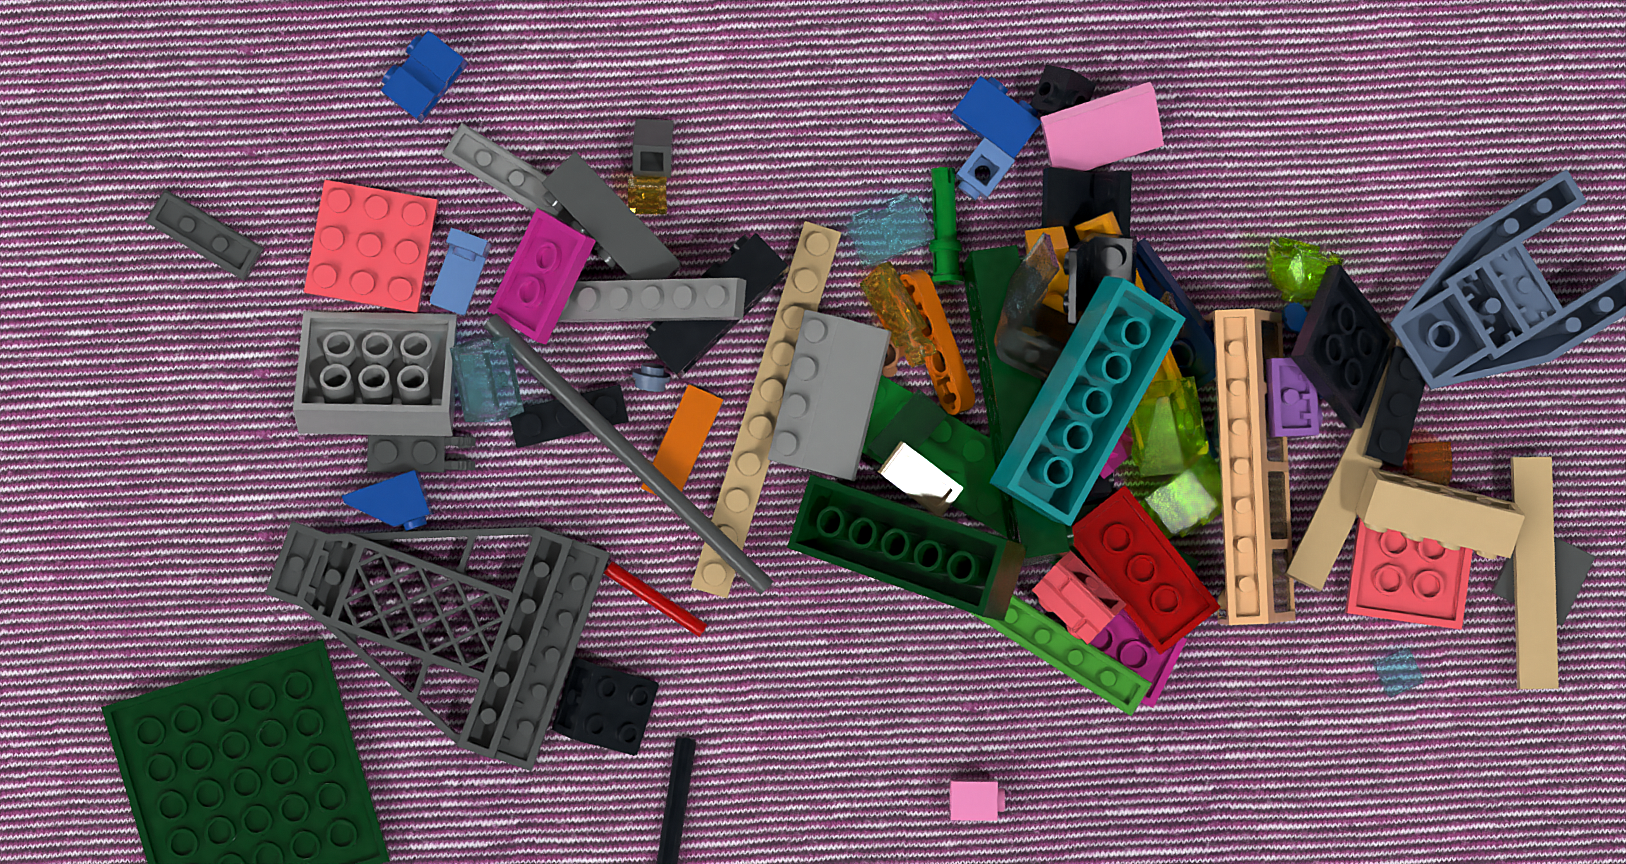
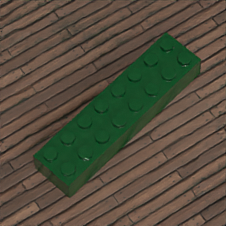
[961,245,1074,566]

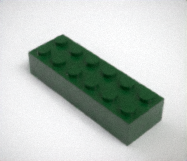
[787,474,1028,621]

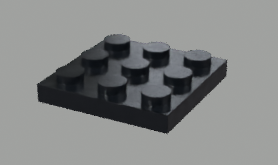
[1290,264,1397,429]

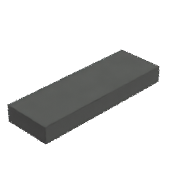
[145,189,265,281]

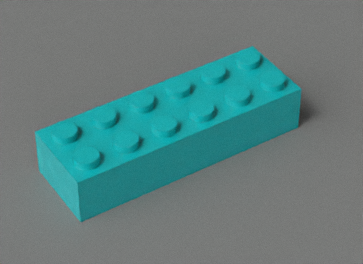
[989,276,1186,526]

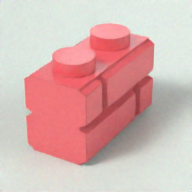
[1032,550,1127,645]

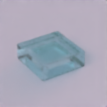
[1372,647,1425,698]

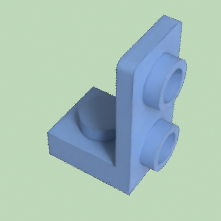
[430,227,492,316]

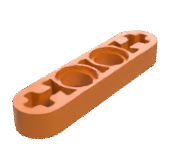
[897,269,975,415]

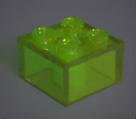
[1127,376,1210,477]

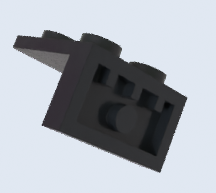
[1041,167,1132,248]
[1063,233,1137,326]
[551,656,659,756]

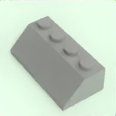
[767,310,892,482]

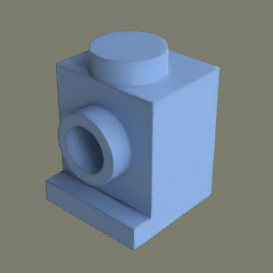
[956,137,1015,201]

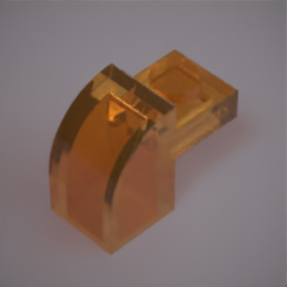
[1404,442,1452,486]

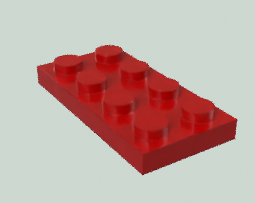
[1072,485,1221,655]

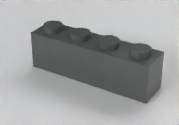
[542,151,683,280]

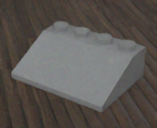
[293,311,457,436]

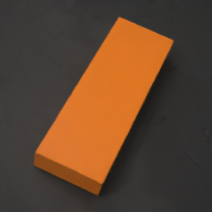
[641,384,724,496]

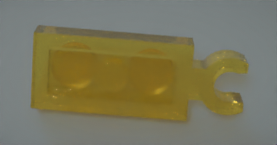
[860,261,936,368]

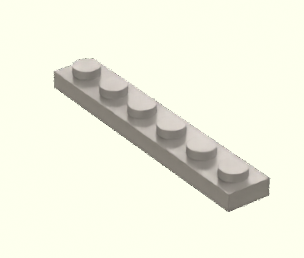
[557,278,746,322]

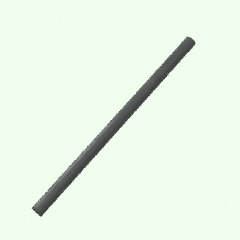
[483,313,774,595]

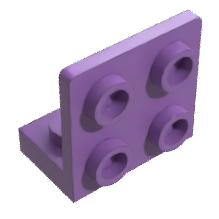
[1266,358,1323,439]

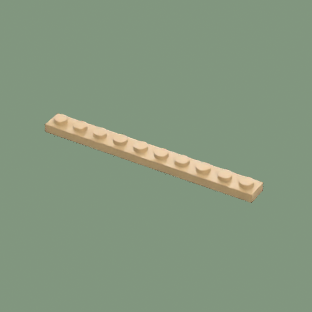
[691,221,842,599]

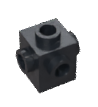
[1030,64,1097,116]

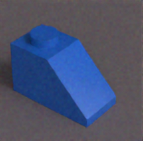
[342,470,434,531]

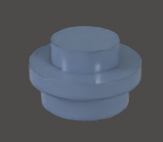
[632,363,671,392]

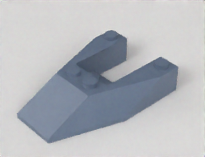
[1389,169,1626,390]

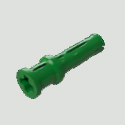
[929,167,964,285]

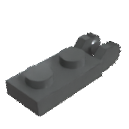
[367,435,476,473]

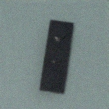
[1362,345,1426,468]
[508,384,630,449]

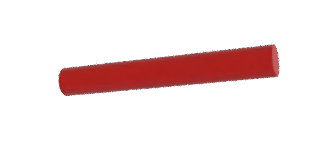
[604,561,708,638]

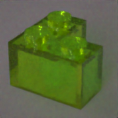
[1140,451,1222,539]

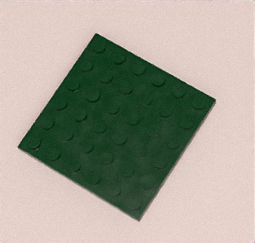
[101,639,392,864]

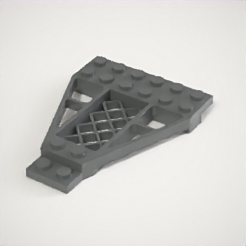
[265,521,611,771]

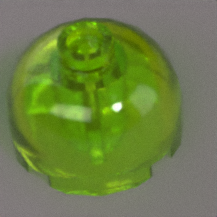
[1264,237,1344,304]

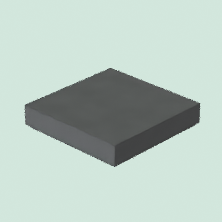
[1491,537,1596,626]

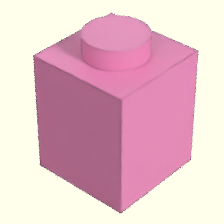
[949,779,1005,821]

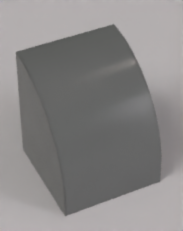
[633,119,674,178]

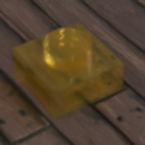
[628,176,668,215]

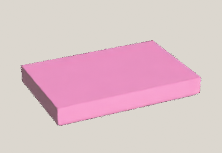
[1040,82,1164,172]

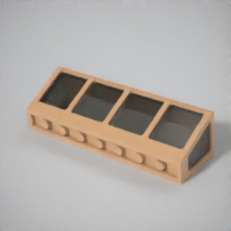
[1204,309,1296,625]

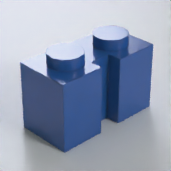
[381,30,468,123]
[951,76,1041,159]

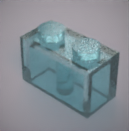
[846,193,935,270]
[450,337,524,422]

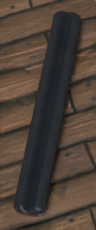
[656,736,697,864]

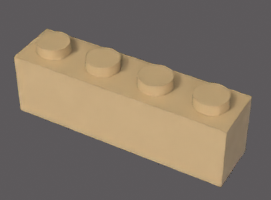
[1355,467,1525,559]

